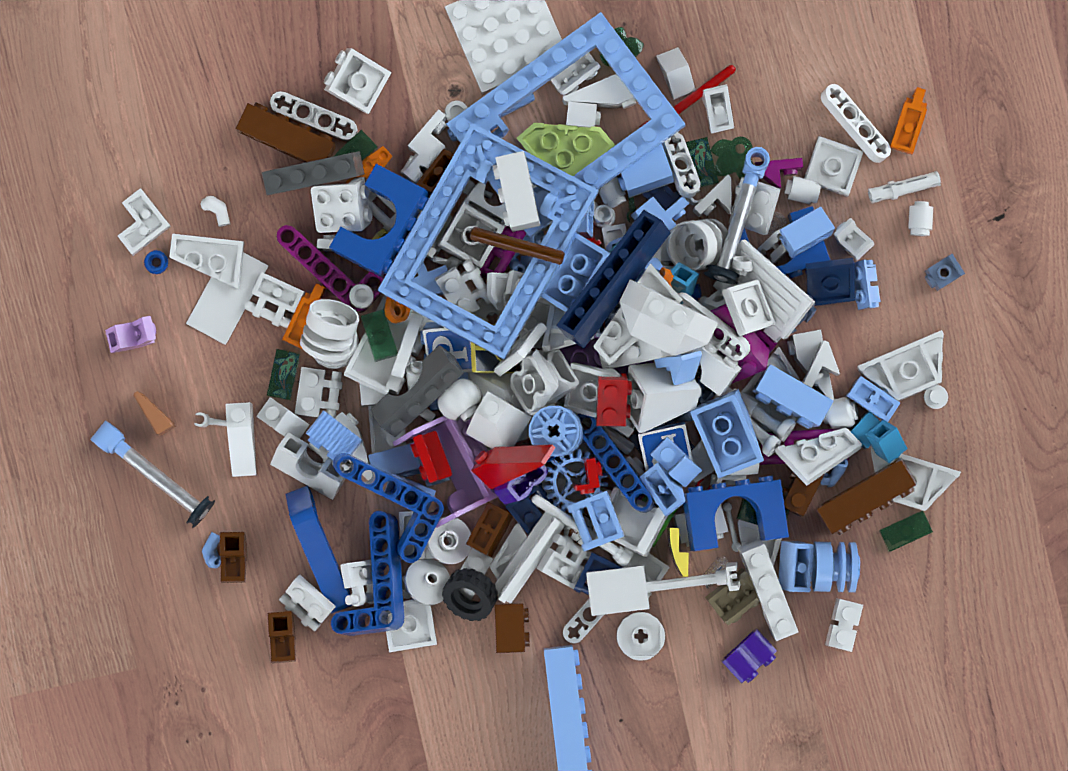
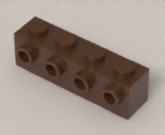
[235,102,336,163]

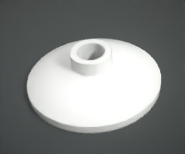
[427,516,471,564]
[405,559,450,605]

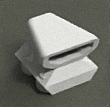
[510,349,579,416]

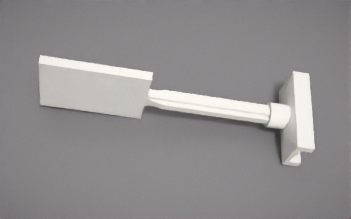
[586,562,741,616]

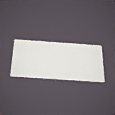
[186,252,268,345]

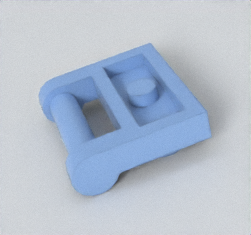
[567,491,624,552]

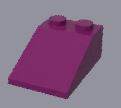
[710,304,770,384]

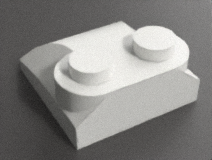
[564,362,620,418]

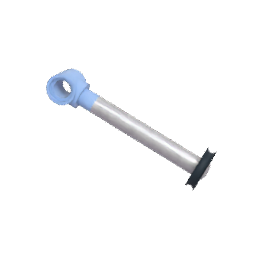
[704,147,770,284]
[90,420,215,528]

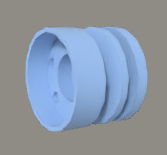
[529,406,584,457]
[811,542,860,592]

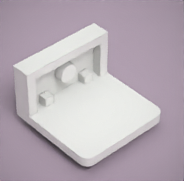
[311,177,372,233]

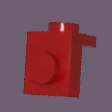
[573,457,602,494]

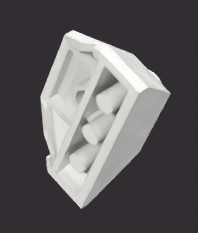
[619,279,718,356]

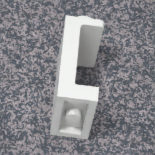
[592,486,668,558]

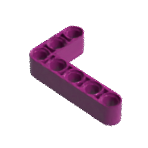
[276,225,396,314]

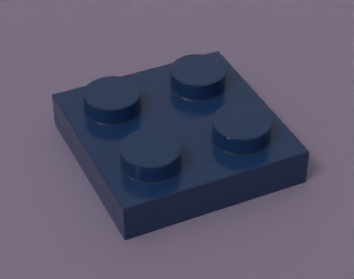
[805,258,855,306]

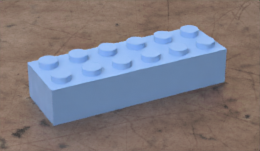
[543,645,592,771]

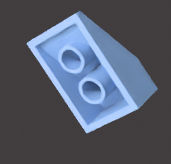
[690,389,764,479]

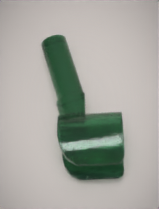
[626,193,636,223]

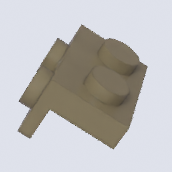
[705,568,760,625]

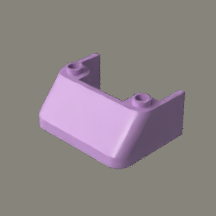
[393,416,498,528]

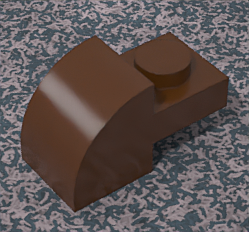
[220,532,247,583]
[268,611,296,664]

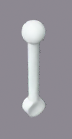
[723,502,741,552]

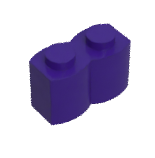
[494,465,548,504]
[721,629,777,683]

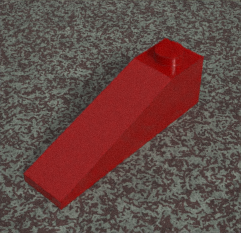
[471,445,555,490]

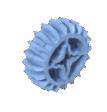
[543,449,608,514]

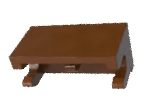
[466,502,513,558]

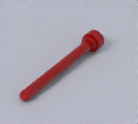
[639,65,736,128]

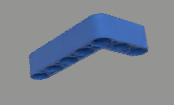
[546,413,655,513]
[333,453,444,563]
[285,486,353,614]
[331,511,404,636]

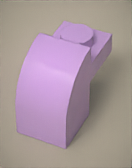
[105,316,156,353]

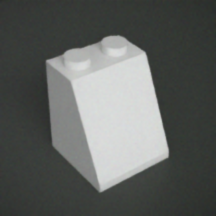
[627,363,701,433]

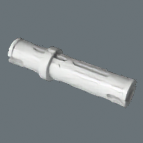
[868,171,941,204]

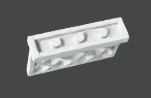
[495,511,566,604]

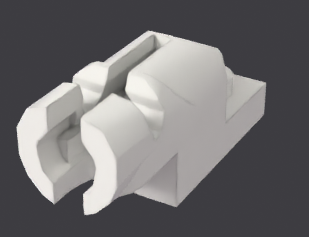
[401,110,447,184]

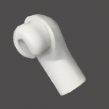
[201,196,230,227]

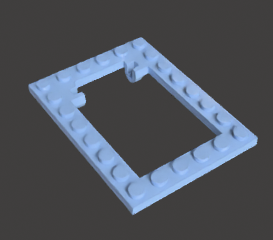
[446,12,686,238]
[378,123,599,360]

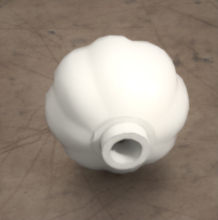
[437,379,482,422]

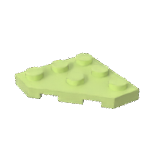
[517,123,615,176]

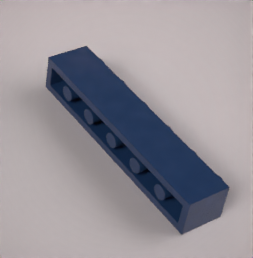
[556,210,671,348]

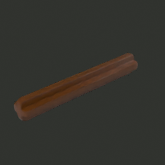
[470,227,565,265]

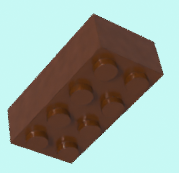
[817,457,916,535]

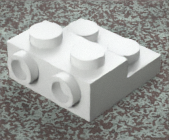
[324,48,391,114]

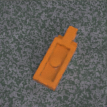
[890,87,927,155]
[282,283,326,349]

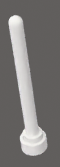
[532,495,634,567]

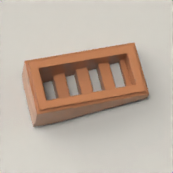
[133,391,176,436]

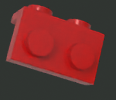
[596,373,632,426]
[410,431,452,484]

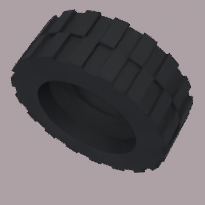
[442,568,498,621]

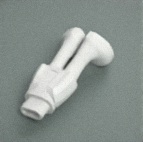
[713,387,796,457]

